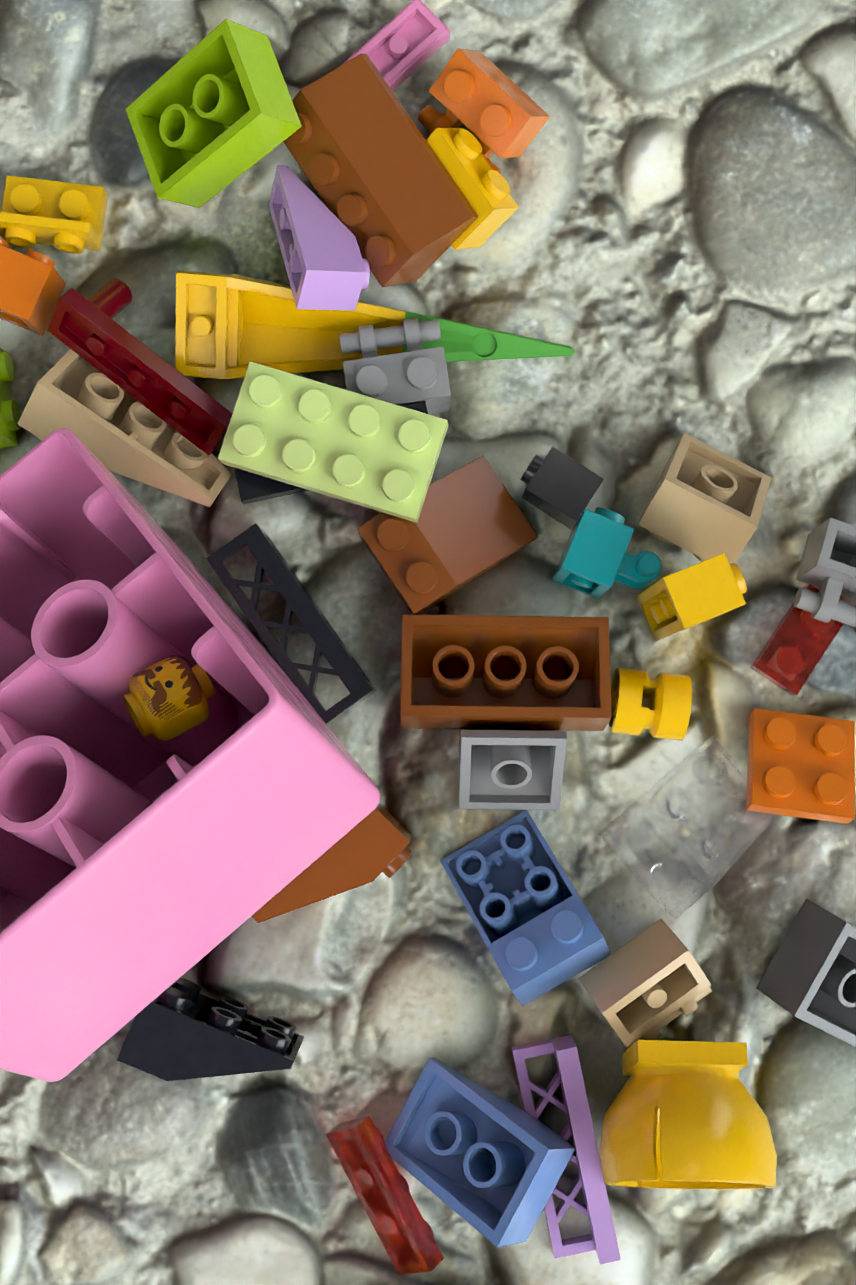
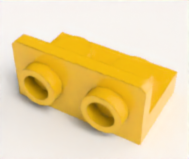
[0,175,108,254]

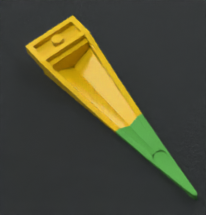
[175,270,575,379]

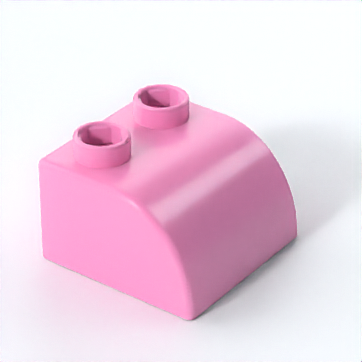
[0,428,380,1082]

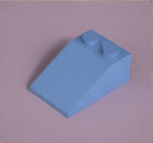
[381,1058,576,1247]

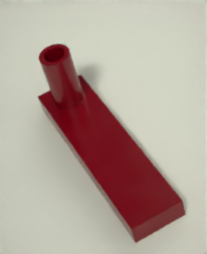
[47,278,233,456]

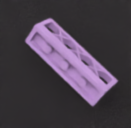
[511,1035,621,1264]

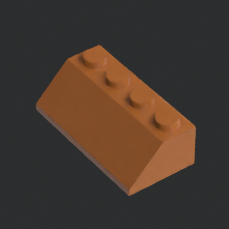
[283,54,478,287]
[400,614,611,731]

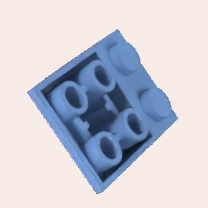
[440,810,611,1006]

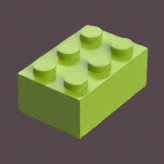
[125,19,302,208]

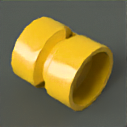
[608,667,692,741]

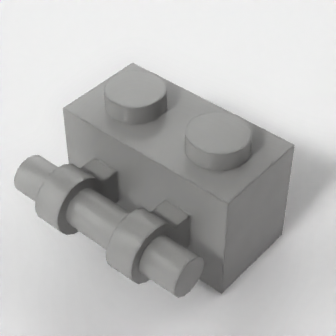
[339,317,451,414]
[794,518,856,633]

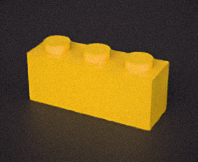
[637,553,747,642]

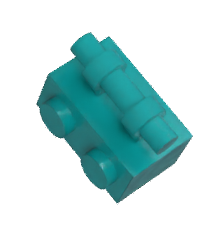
[552,507,662,599]

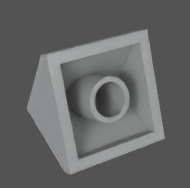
[459,730,567,810]

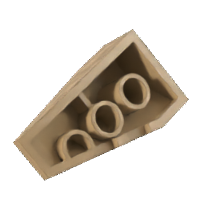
[18,349,232,507]

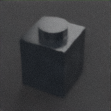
[520,447,604,529]

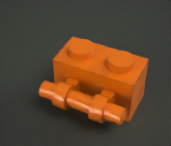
[418,48,550,173]

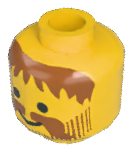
[123,655,215,742]

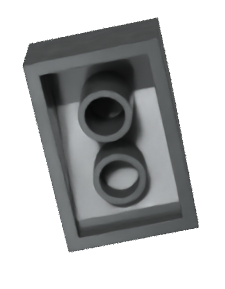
[756,899,856,1047]

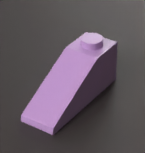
[269,165,370,311]

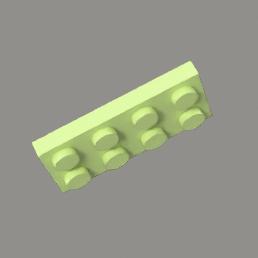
[218,361,448,523]

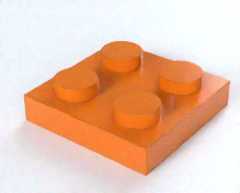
[746,708,855,824]

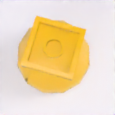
[599,1040,777,1190]

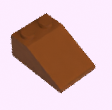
[357,455,539,615]
[251,803,412,923]

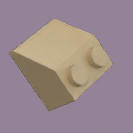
[638,432,772,564]

